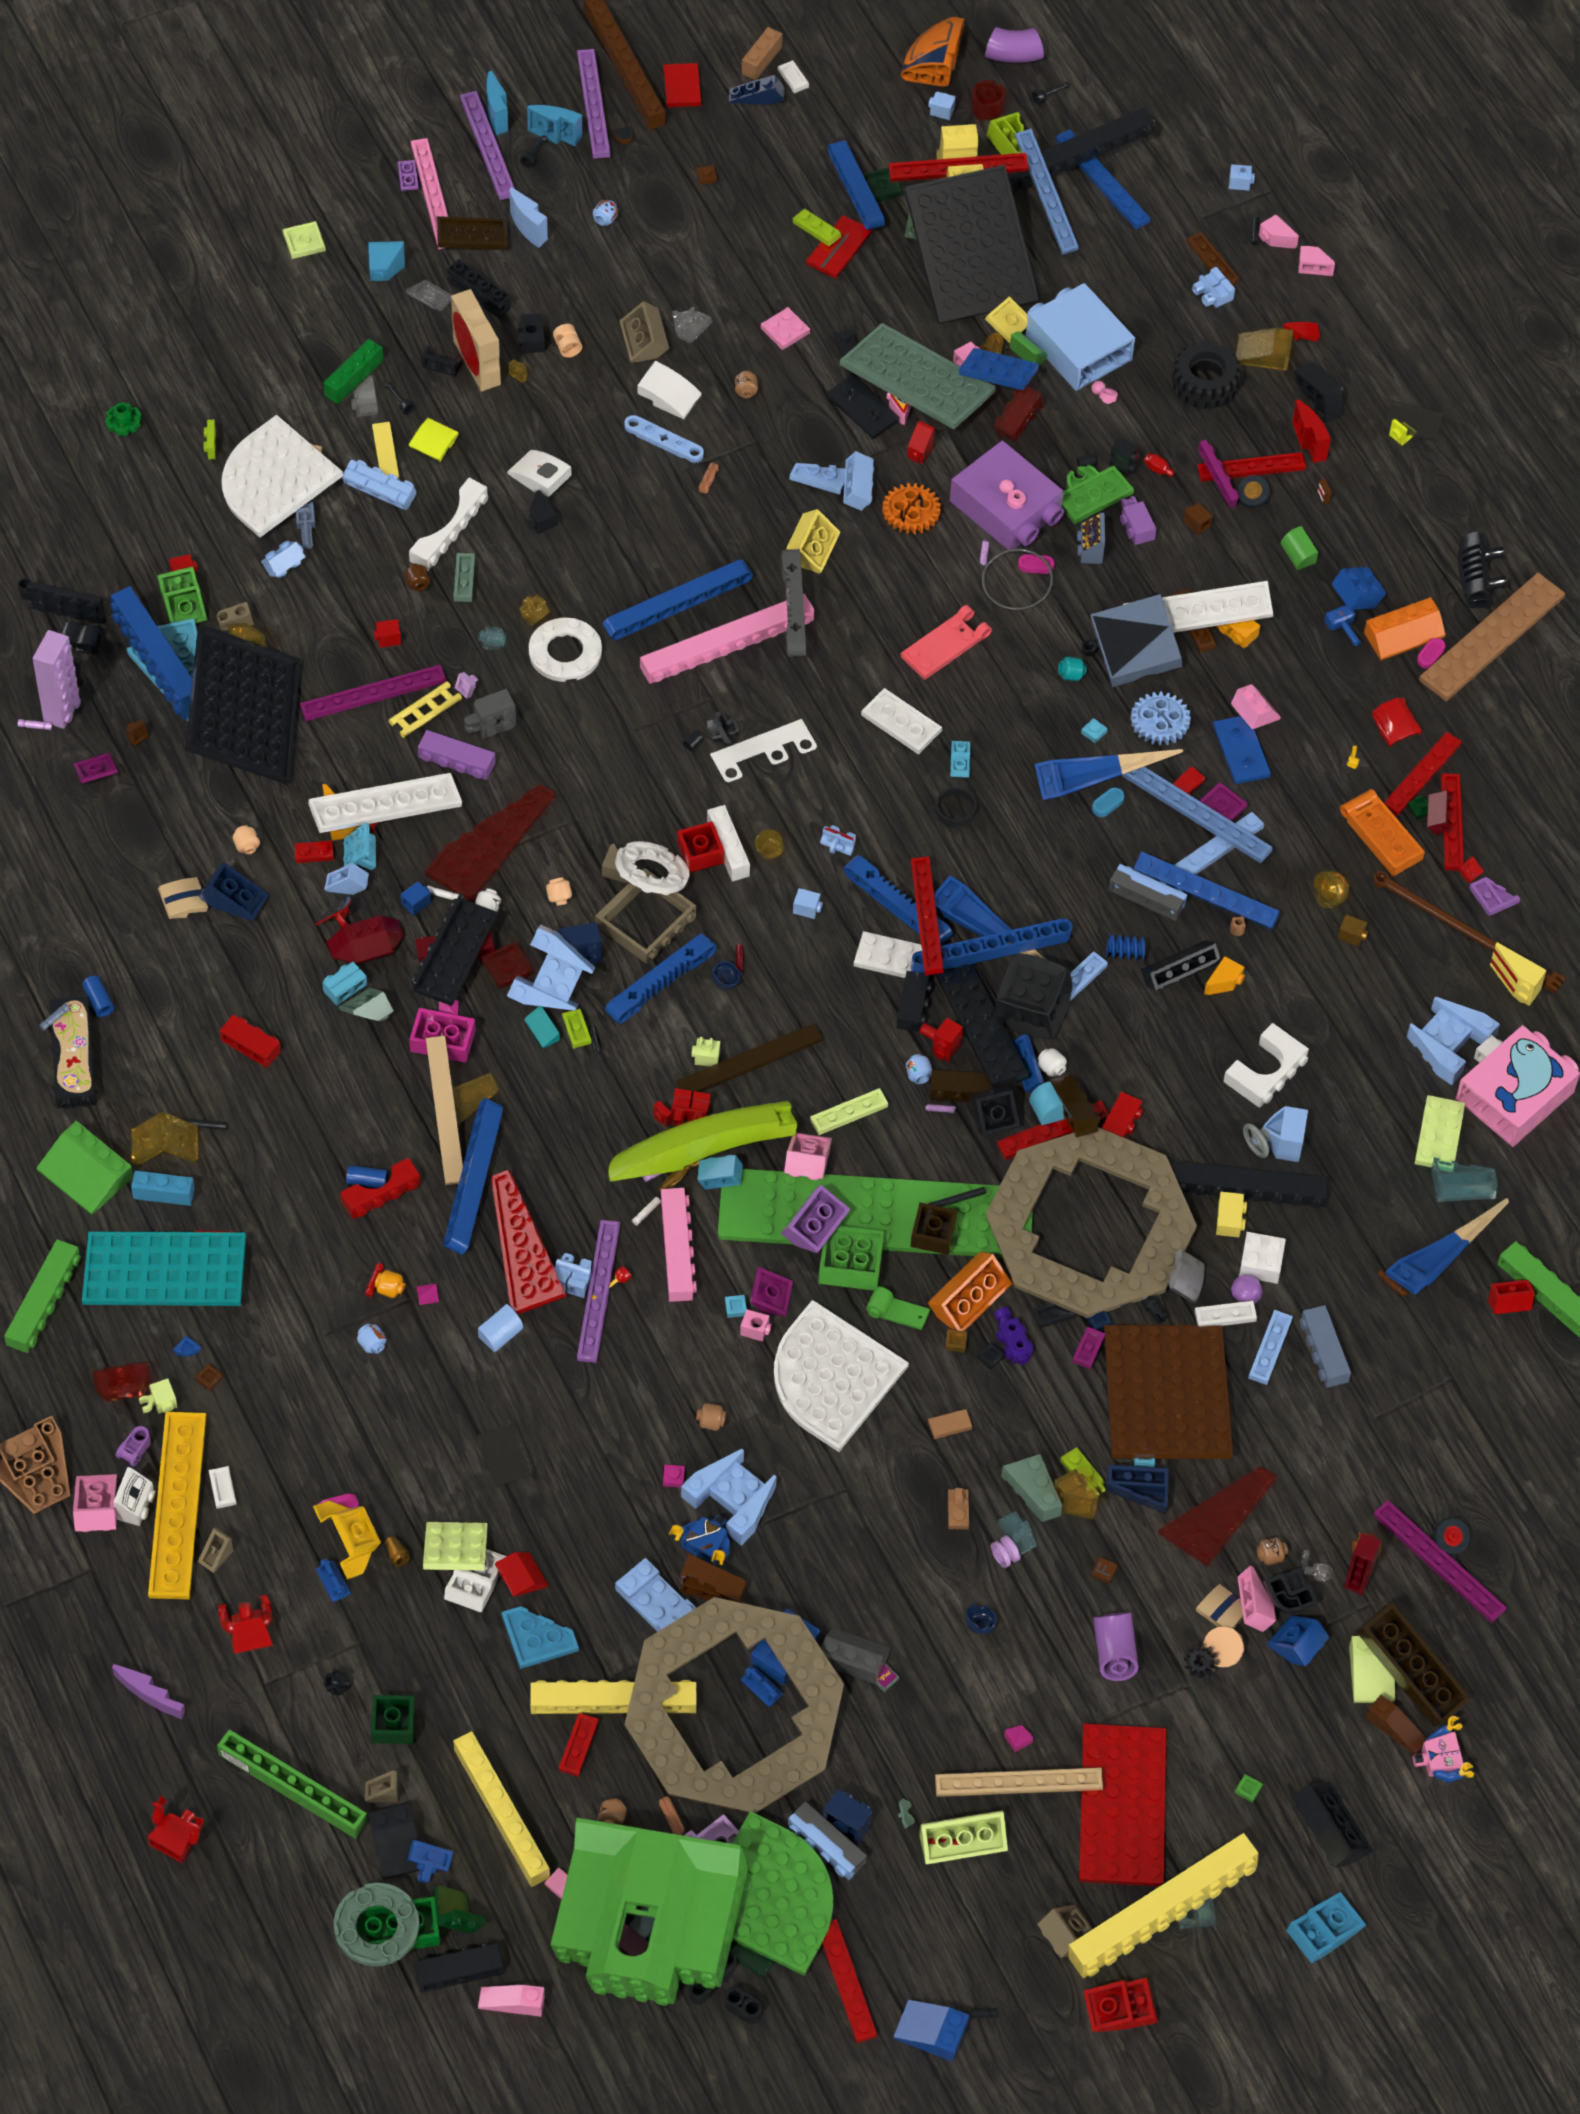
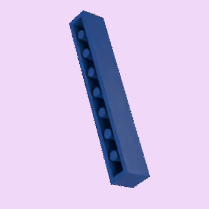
[1134,851,1280,931]

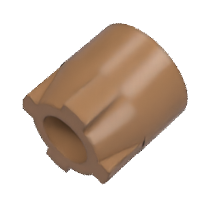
[1230,916,1246,936]

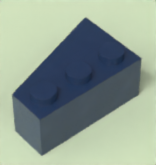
[1106,1465,1169,1514]

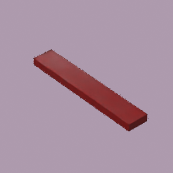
[1197,452,1306,482]
[1441,773,1464,871]

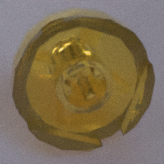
[1313,870,1349,908]

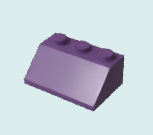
[781,1184,850,1253]

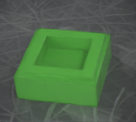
[1235,1774,1263,1803]

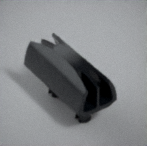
[1458,531,1508,608]

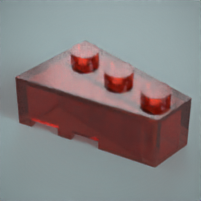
[994,385,1044,443]

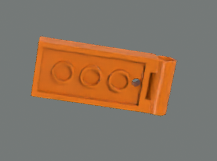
[1340,789,1425,876]

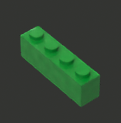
[323,339,383,404]

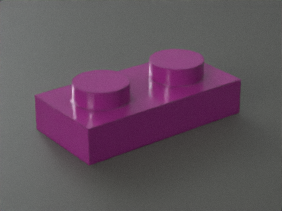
[1072,1327,1105,1369]

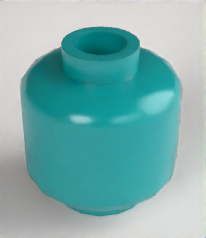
[1058,657,1086,681]

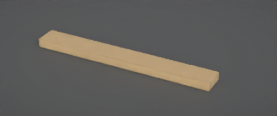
[426,1036,463,1185]
[935,1768,1103,1797]

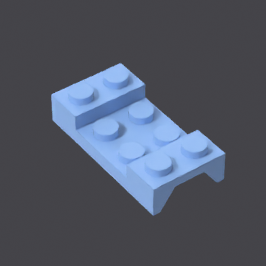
[615,1558,696,1632]

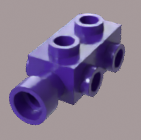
[994,1307,1034,1365]

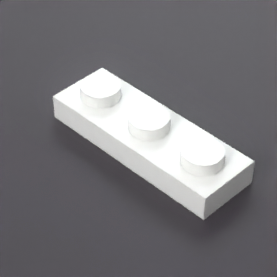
[1194,1301,1257,1327]

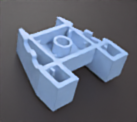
[507,925,595,1010]
[1407,997,1500,1085]
[681,1449,776,1546]

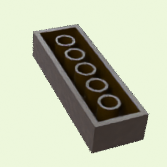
[1355,1602,1471,1727]

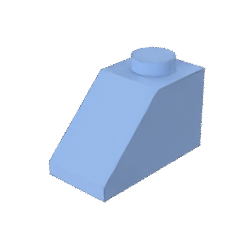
[324,863,369,895]

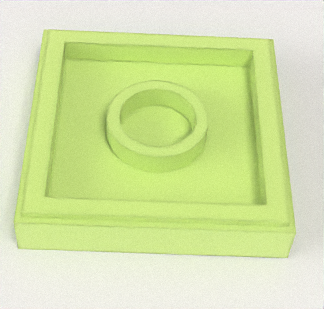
[282,221,326,259]

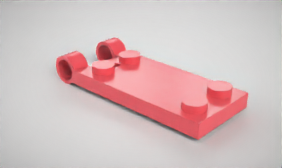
[901,605,992,680]

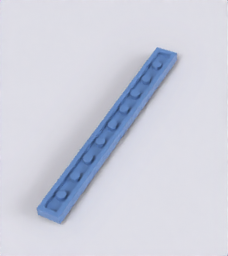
[1121,767,1272,863]

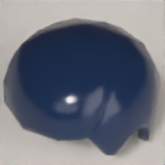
[712,961,740,989]
[965,1603,997,1634]

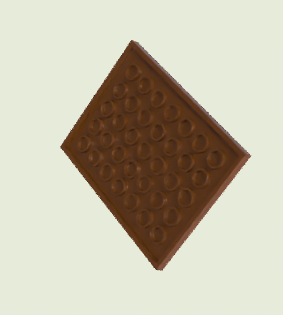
[1104,1325,1233,1459]

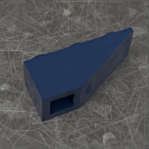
[729,75,785,105]

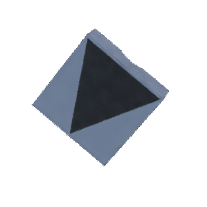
[1090,594,1182,687]

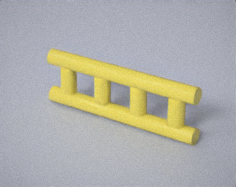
[388,681,462,738]

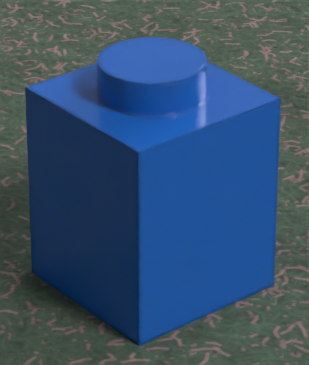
[401,882,431,916]

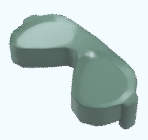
[898,1799,915,1828]

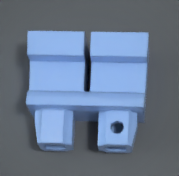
[1192,267,1235,307]
[555,1253,591,1298]

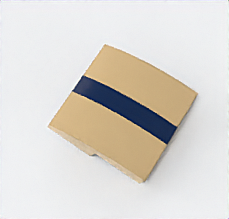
[158,877,208,919]
[1196,1584,1243,1629]

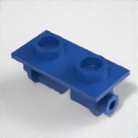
[315,1559,351,1602]
[740,1666,784,1707]

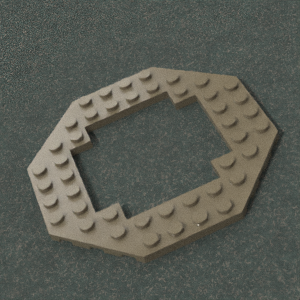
[986,1127,1197,1318]
[625,1597,844,1814]

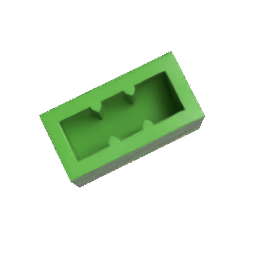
[1010,331,1047,366]
[1280,526,1318,570]

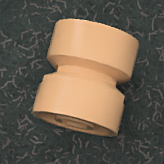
[553,324,582,357]

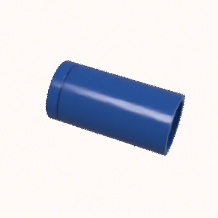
[82,976,114,1017]
[346,1165,388,1188]

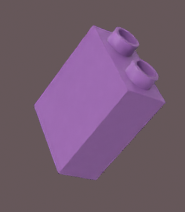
[950,440,1064,550]

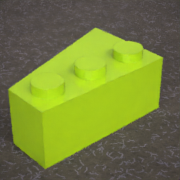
[986,112,1024,154]

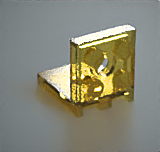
[131,1112,198,1166]

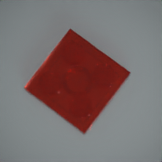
[482,942,533,989]

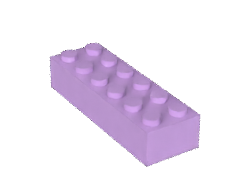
[32,630,81,729]

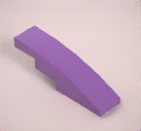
[112,1664,185,1719]

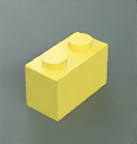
[1216,1192,1247,1237]

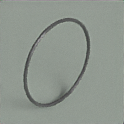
[982,548,1053,610]

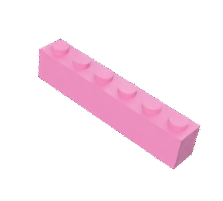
[661,1188,696,1302]

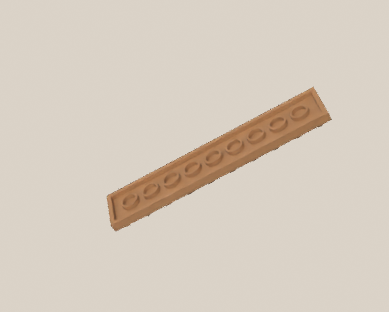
[1419,573,1565,702]

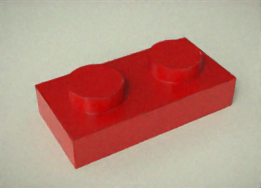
[294,841,333,863]

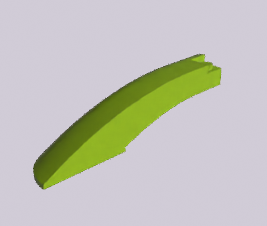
[608,1101,797,1182]

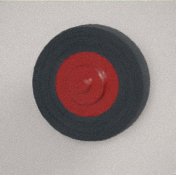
[1433,1518,1470,1555]

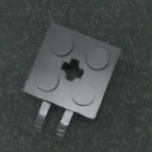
[464,689,516,739]

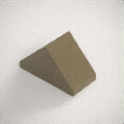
[602,844,629,883]
[198,1528,233,1573]
[365,1770,398,1803]

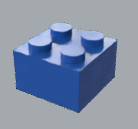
[1332,567,1386,610]

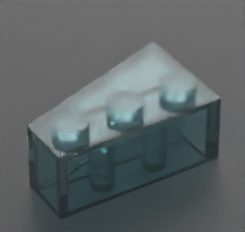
[1431,1157,1498,1202]

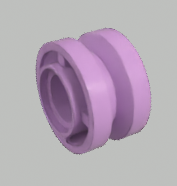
[991,1535,1020,1568]

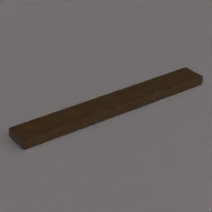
[677,1023,823,1096]

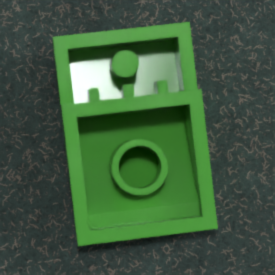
[156,566,207,623]

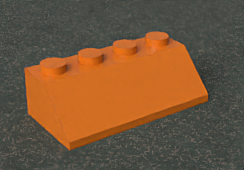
[1364,597,1445,660]
[928,1252,1012,1331]

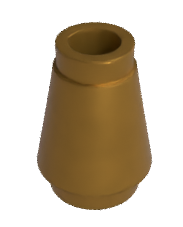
[385,1536,410,1567]

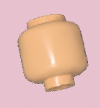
[233,825,260,854]
[546,877,572,906]

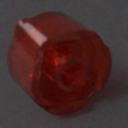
[971,80,1006,120]

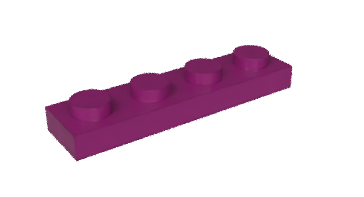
[1198,439,1239,508]

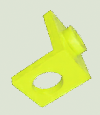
[1389,419,1416,445]

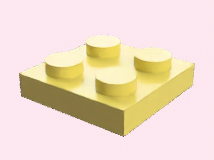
[985,297,1028,343]

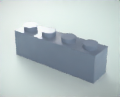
[1299,1305,1351,1388]

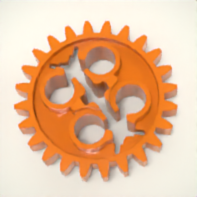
[882,483,941,535]

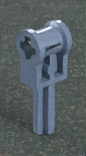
[296,502,315,550]

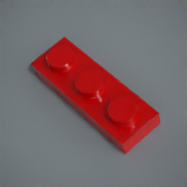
[559,1713,599,1777]

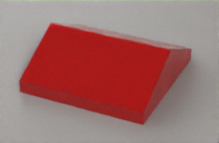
[495,1552,548,1597]

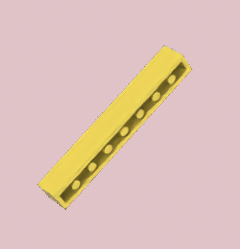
[531,1680,696,1714]
[453,1731,550,1887]

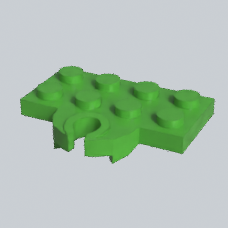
[1062,465,1134,524]

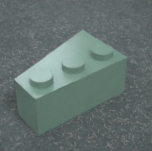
[1001,1454,1062,1522]

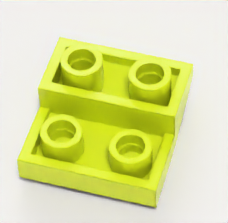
[409,418,459,462]

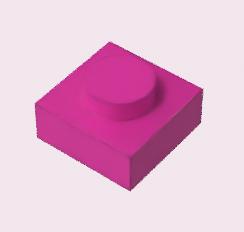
[663,1465,685,1487]

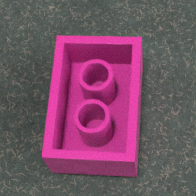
[409,1008,476,1063]

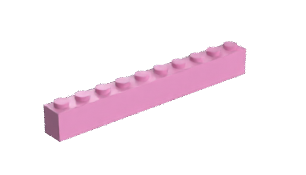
[640,594,814,684]

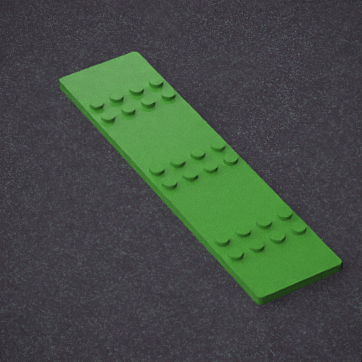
[718,1169,1032,1258]

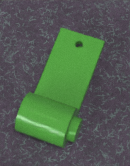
[866,1287,930,1330]

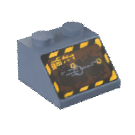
[1077,513,1105,564]

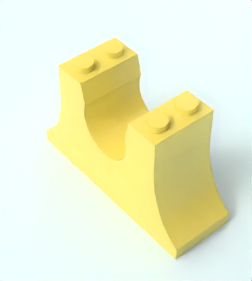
[936,124,983,179]

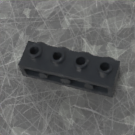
[1141,940,1221,990]

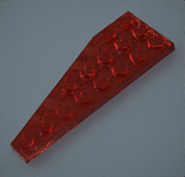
[425,784,555,901]

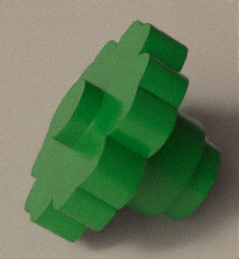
[105,403,141,436]

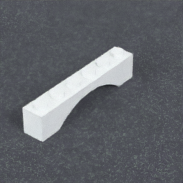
[409,478,488,571]

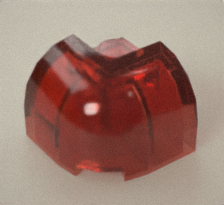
[92,1362,150,1402]

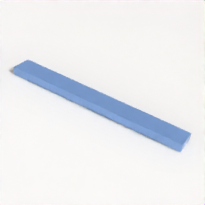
[1015,129,1079,255]

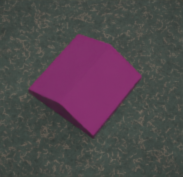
[73,753,118,783]
[750,1267,793,1317]

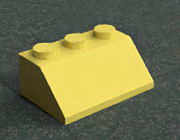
[786,509,840,573]

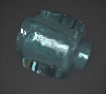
[478,625,506,651]

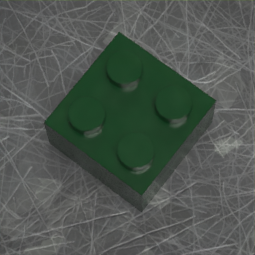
[371,1695,415,1744]

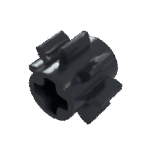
[324,1669,350,1695]

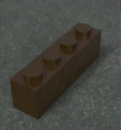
[930,1070,1008,1102]
[1050,1074,1100,1137]

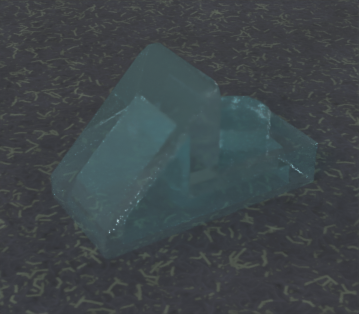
[998,1511,1037,1555]

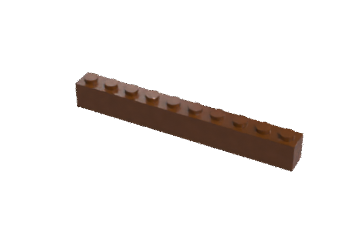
[584,0,665,130]

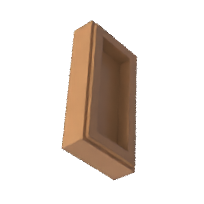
[928,1409,972,1439]

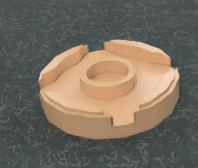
[1203,1627,1244,1667]

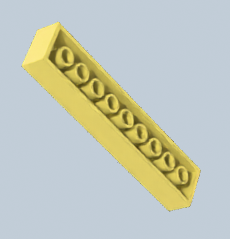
[1069,1833,1258,1979]

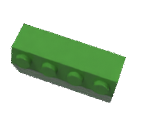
[37,1121,133,1215]

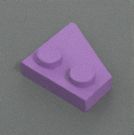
[1469,877,1520,916]

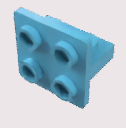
[343,822,376,870]

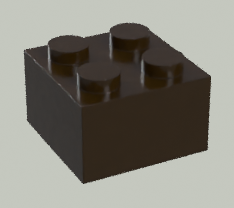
[910,1202,958,1255]

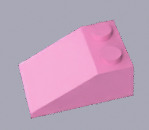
[784,1132,832,1180]
[73,1474,117,1532]

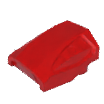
[1372,697,1422,747]

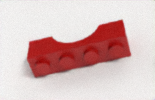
[340,1158,421,1219]

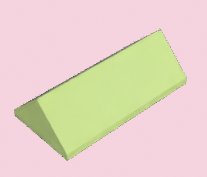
[919,1811,1008,1864]

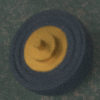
[1237,475,1270,508]

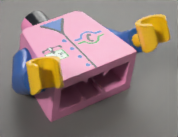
[1413,1716,1474,1783]

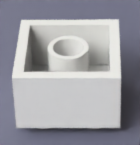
[1239,1232,1286,1284]

